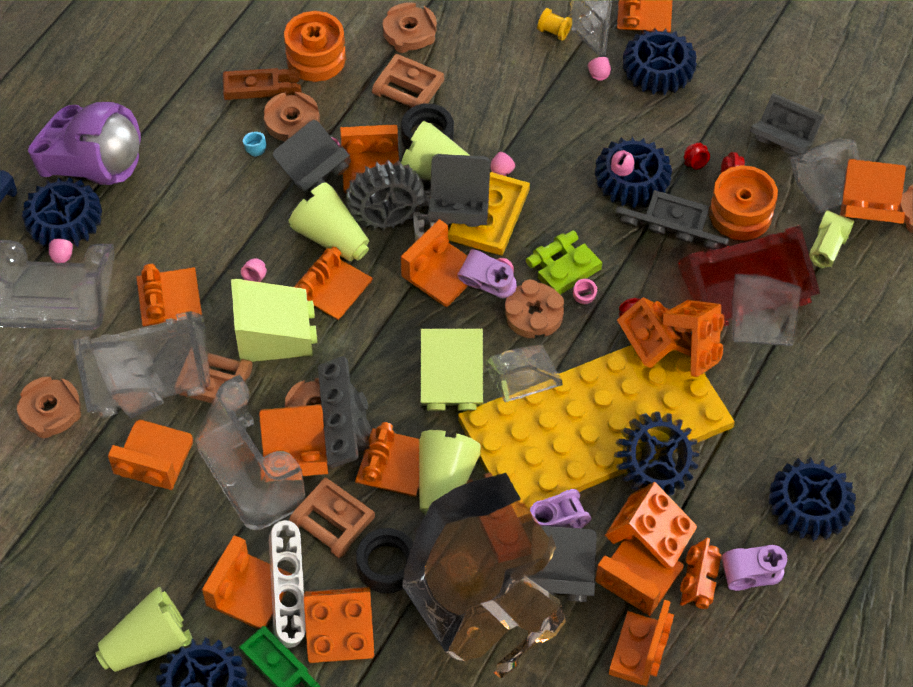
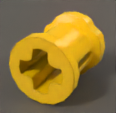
[537,8,572,41]

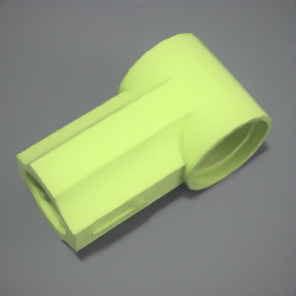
[808,210,854,268]

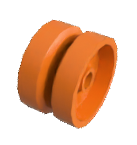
[284,11,346,82]
[709,165,778,241]

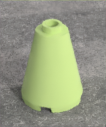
[401,121,470,181]
[289,182,369,261]
[419,430,481,515]
[96,587,193,672]

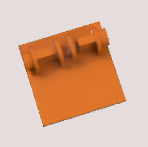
[617,0,672,33]
[294,246,373,320]
[136,264,202,326]
[355,422,419,497]

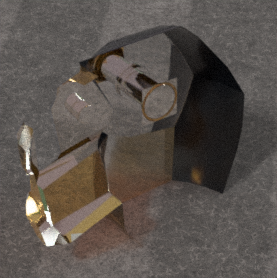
[402,473,566,678]

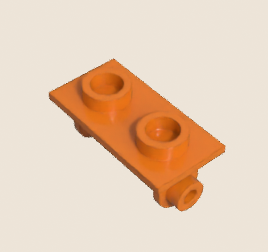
[680,537,722,609]

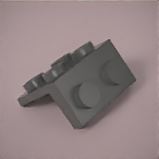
[750,93,825,155]
[273,120,351,197]
[428,154,490,227]
[528,526,597,602]

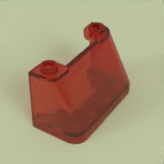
[677,225,821,327]

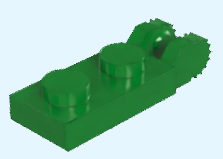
[239,626,321,687]

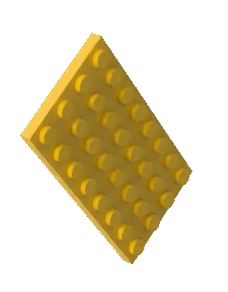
[458,345,735,519]

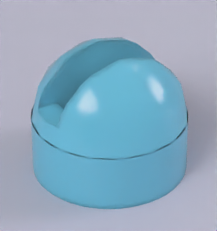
[243,132,267,157]

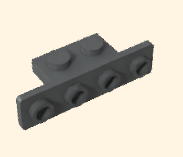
[615,190,729,251]
[318,356,371,468]

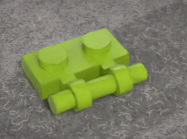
[526,230,603,295]

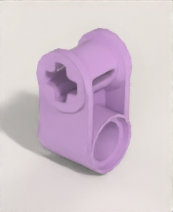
[457,249,517,298]
[527,489,591,535]
[721,545,787,591]

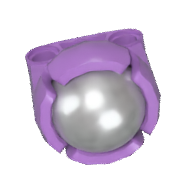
[28,102,141,185]

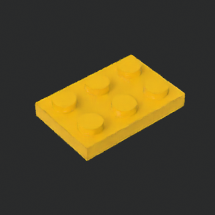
[448,172,530,256]

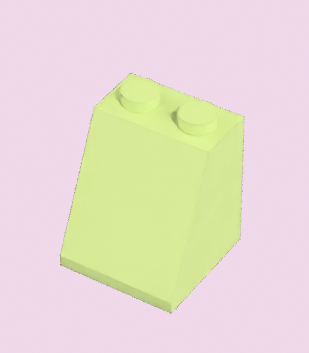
[231,279,317,362]
[421,329,483,411]

